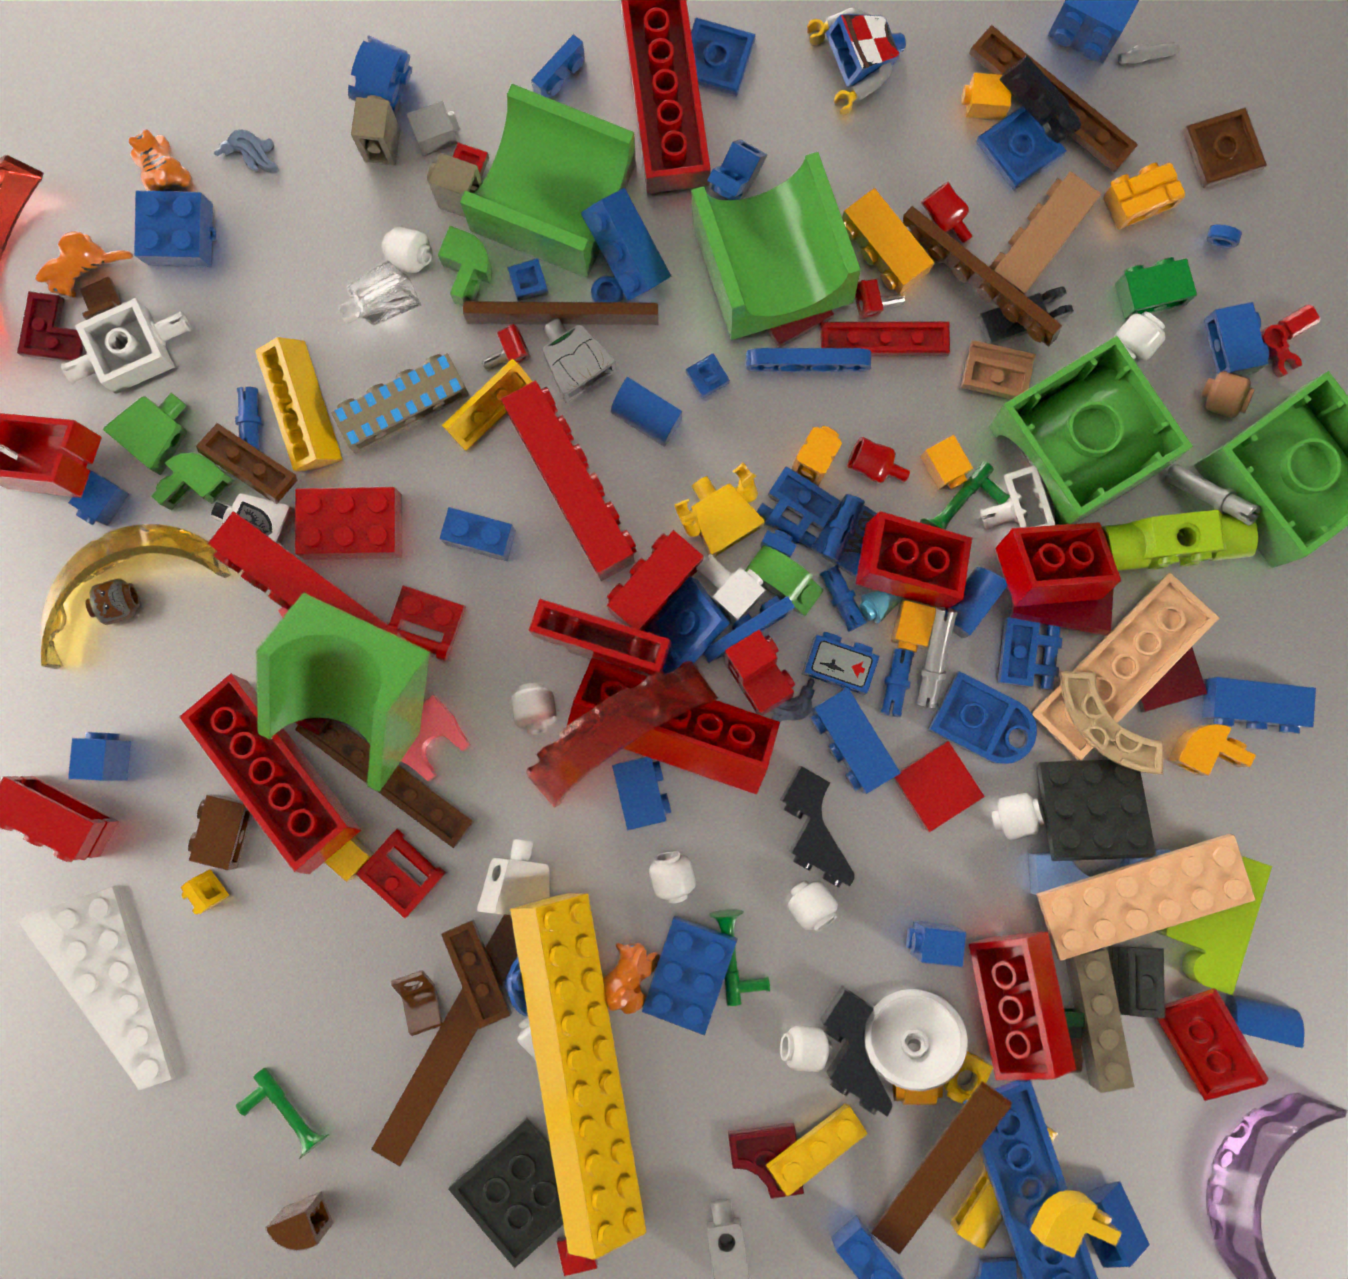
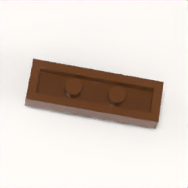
[196,423,298,504]
[441,919,512,1029]

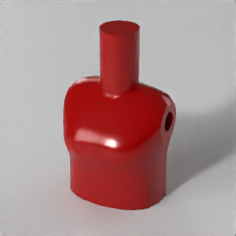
[921,181,973,244]
[847,437,910,483]

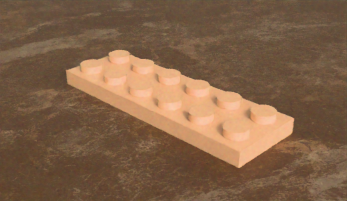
[1032,573,1219,760]
[1037,834,1255,961]

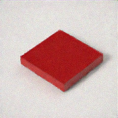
[893,741,985,832]

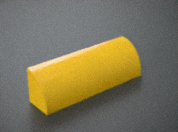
[255,337,343,471]
[950,1125,1058,1249]

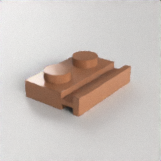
[961,340,1036,399]

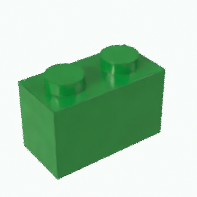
[1115,257,1197,320]

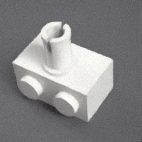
[980,465,1055,530]
[696,553,765,624]

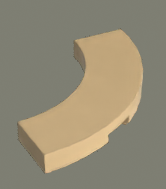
[1060,671,1163,775]

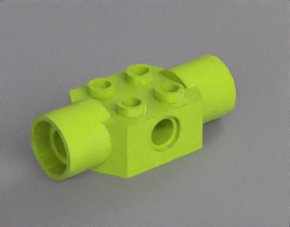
[1102,510,1258,571]

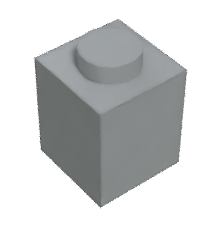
[407,101,460,156]

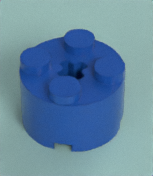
[348,35,413,114]

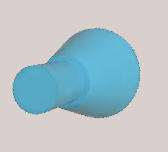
[860,591,903,624]

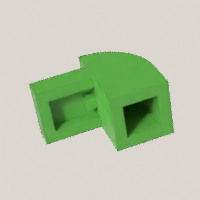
[438,226,492,307]
[151,453,235,511]
[745,545,824,616]

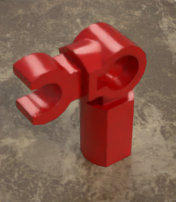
[1260,304,1320,378]

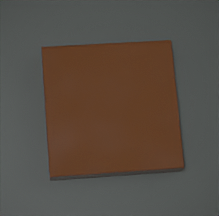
[1182,107,1267,189]

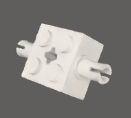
[61,298,192,394]

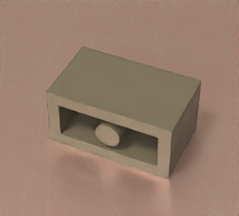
[351,95,401,165]
[427,153,482,217]

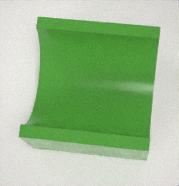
[460,84,636,278]
[691,152,861,340]
[989,336,1193,525]
[1194,371,1348,568]
[256,593,430,792]

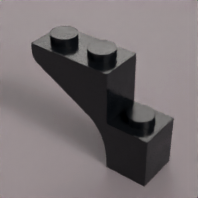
[780,766,855,888]
[820,985,893,1117]

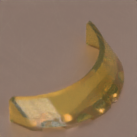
[40,524,231,669]

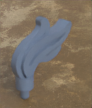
[214,129,279,172]
[772,678,815,726]

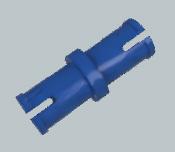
[235,387,262,451]
[820,494,865,562]
[819,565,867,632]
[880,649,915,717]

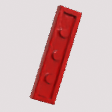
[820,321,950,356]

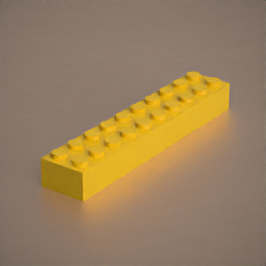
[510,893,647,1260]

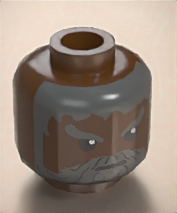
[85,578,140,625]

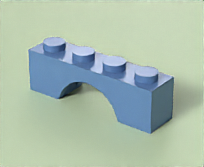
[1028,848,1170,895]

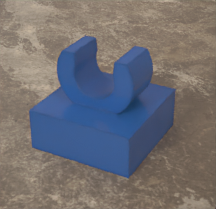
[686,353,730,399]

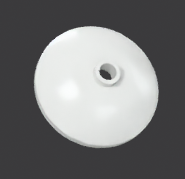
[864,989,968,1091]

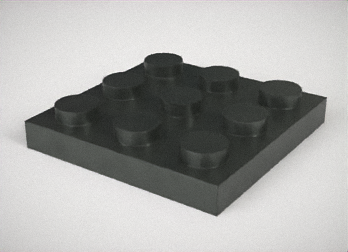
[1037,760,1156,862]
[448,1117,564,1269]

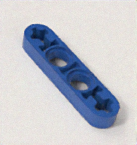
[746,348,871,372]

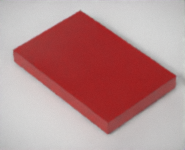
[1157,988,1269,1101]

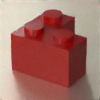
[724,630,795,716]

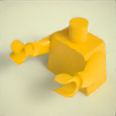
[674,462,765,558]

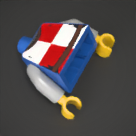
[807,8,906,115]

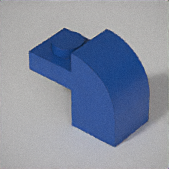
[707,139,768,200]

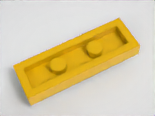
[441,359,533,451]
[766,1103,868,1197]

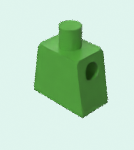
[103,392,187,475]

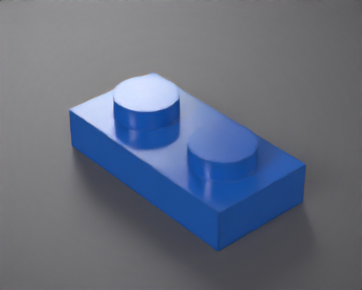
[531,34,585,98]

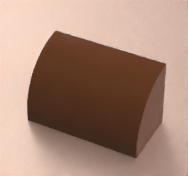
[266,1192,333,1250]

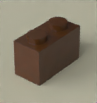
[188,794,252,870]

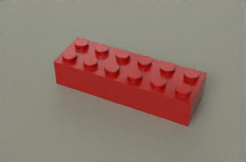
[621,0,711,194]
[501,380,637,581]
[207,511,409,642]
[566,658,780,795]
[179,673,362,875]

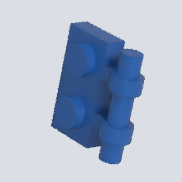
[757,466,841,548]
[997,617,1063,690]

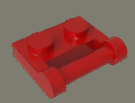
[388,585,466,661]
[356,829,447,919]

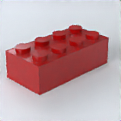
[969,931,1076,1080]

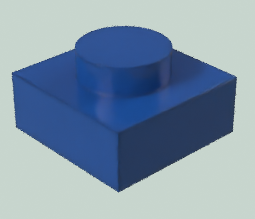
[507,258,548,301]
[760,530,797,558]

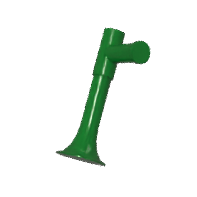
[920,461,1010,530]
[709,909,770,1006]
[236,1067,329,1159]

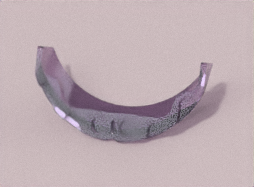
[1206,1092,1347,1279]

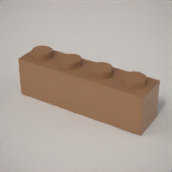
[989,171,1101,295]

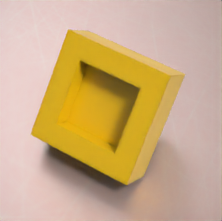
[180,869,229,915]

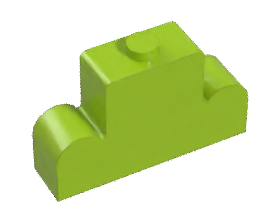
[1156,856,1272,996]

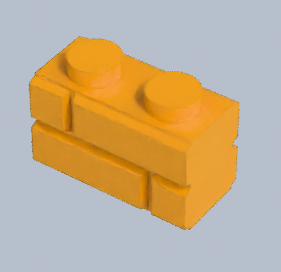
[1104,162,1186,230]
[791,426,842,486]

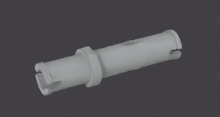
[1165,463,1261,525]
[916,607,958,708]

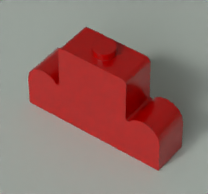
[528,598,671,676]

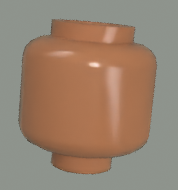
[1201,371,1255,418]

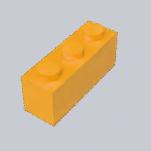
[842,188,934,294]

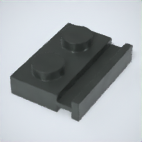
[1113,946,1165,1018]

